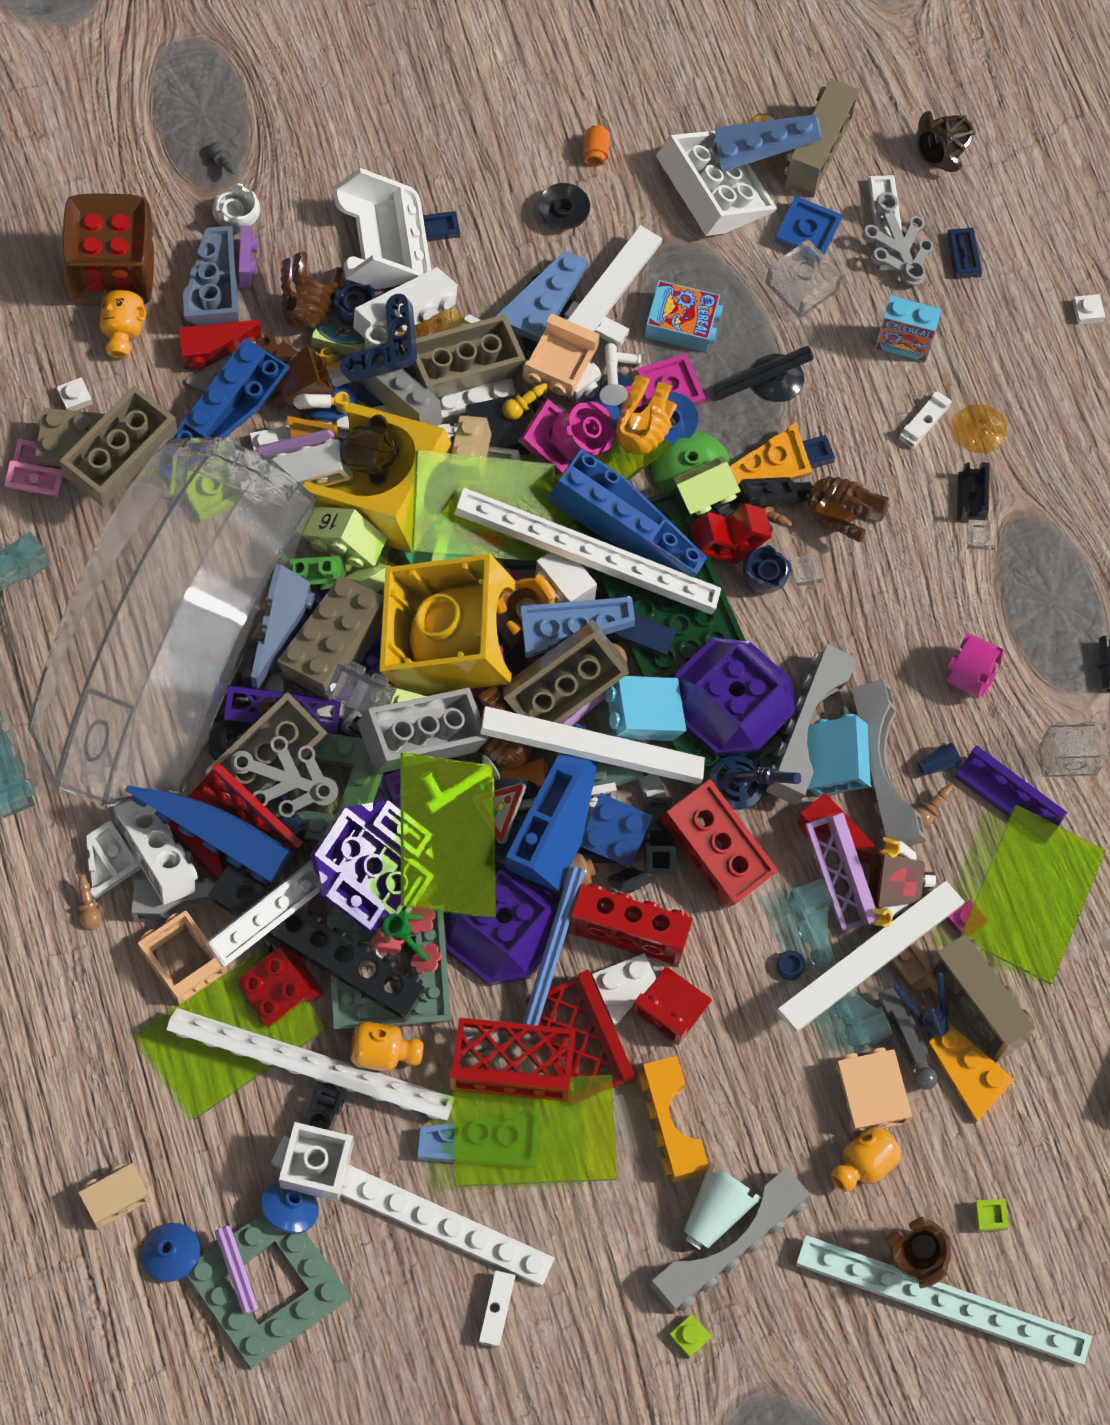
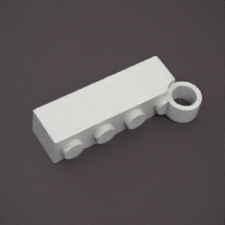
[353,267,458,350]
[230,439,353,506]

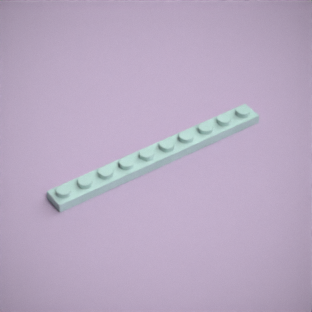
[796,1235,1092,1367]

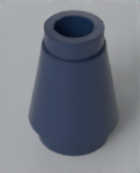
[917,742,961,776]

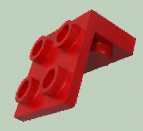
[237,946,324,1027]
[632,967,712,1046]

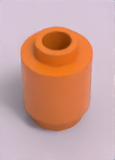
[582,125,610,166]

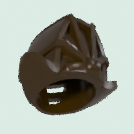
[917,111,976,172]
[342,414,399,485]

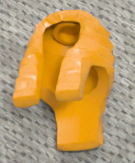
[615,375,677,455]
[496,575,556,635]

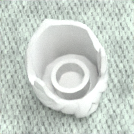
[212,183,260,233]

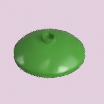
[650,431,731,501]

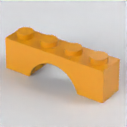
[638,1056,709,1183]

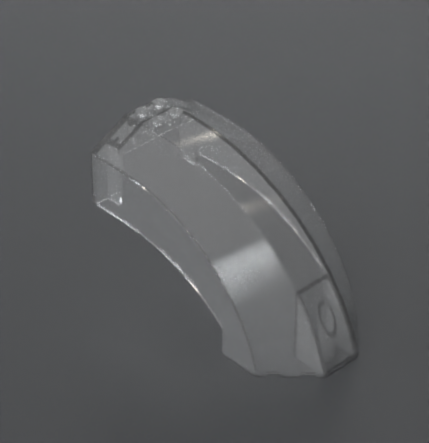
[28,437,317,807]

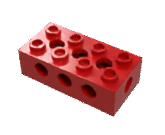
[658,779,778,909]
[569,884,693,967]

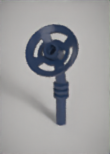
[709,756,801,810]

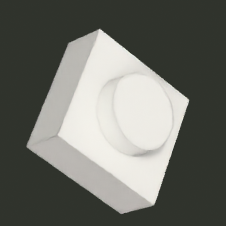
[1073,294,1105,325]
[57,377,93,411]

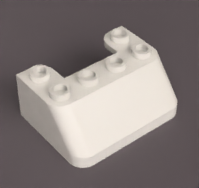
[333,168,431,290]

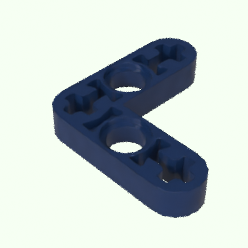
[340,293,417,382]

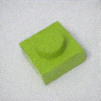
[974,1199,1009,1232]
[669,1314,712,1358]

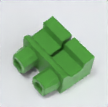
[290,556,346,590]

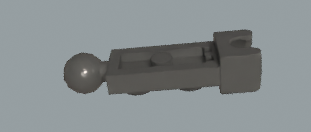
[875,988,938,1090]

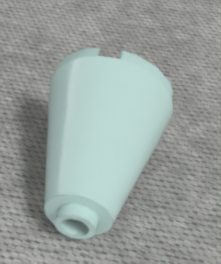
[684,1163,761,1250]

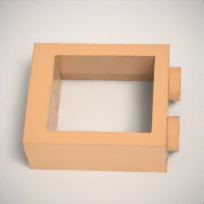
[138,910,228,1005]

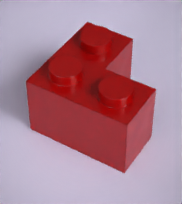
[689,503,772,564]

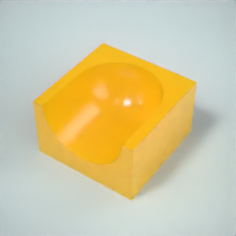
[300,403,455,554]
[380,553,515,695]

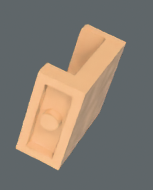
[522,313,600,398]
[835,1048,912,1135]

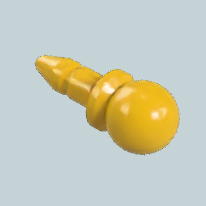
[502,383,547,420]

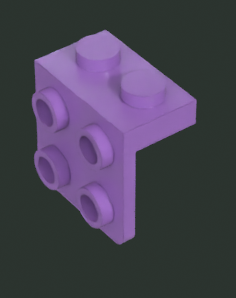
[200,226,258,288]

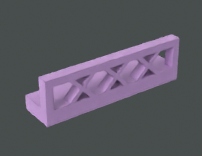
[805,813,878,932]

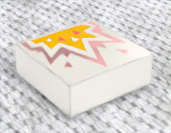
[326,362,354,387]

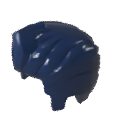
[333,281,376,326]
[743,545,792,594]

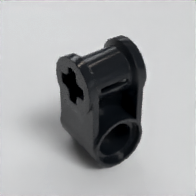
[305,1081,347,1131]

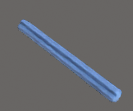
[522,866,585,1025]

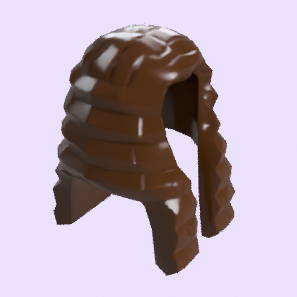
[280,251,343,330]
[807,476,889,542]
[478,686,535,770]
[885,1216,951,1289]

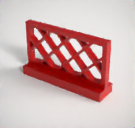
[188,762,303,851]
[526,970,637,1106]
[450,1017,576,1102]

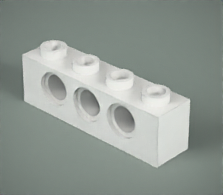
[114,800,198,905]

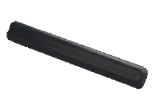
[713,346,814,400]

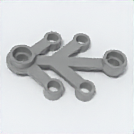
[862,192,934,286]
[230,736,338,817]

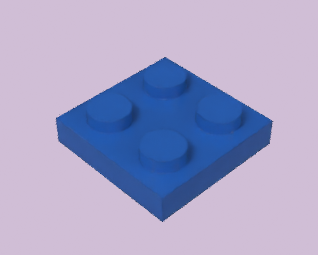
[774,196,843,261]
[581,793,653,868]

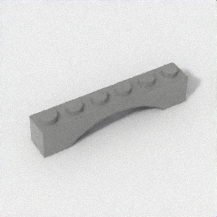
[766,644,857,806]
[850,679,927,847]
[131,877,309,929]
[650,1167,811,1314]

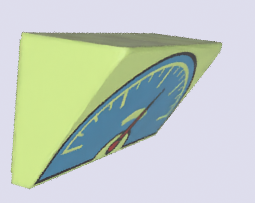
[311,323,365,356]

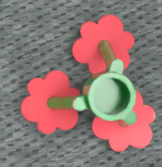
[371,901,442,974]

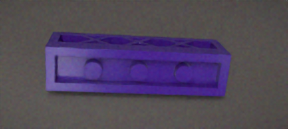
[224,685,341,734]
[955,745,1068,844]

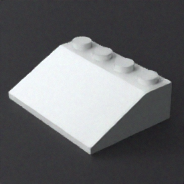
[656,131,777,236]

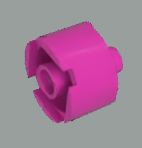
[550,401,616,461]
[946,633,1004,699]

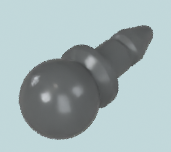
[208,141,236,174]

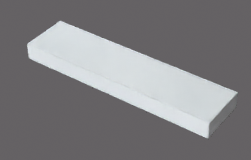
[868,175,902,270]

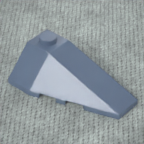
[183,226,240,326]
[251,564,315,689]

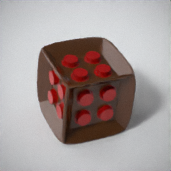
[62,193,154,307]

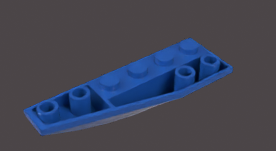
[150,338,290,481]
[547,448,707,577]
[506,723,599,892]
[125,785,294,884]

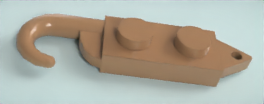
[877,926,949,1014]

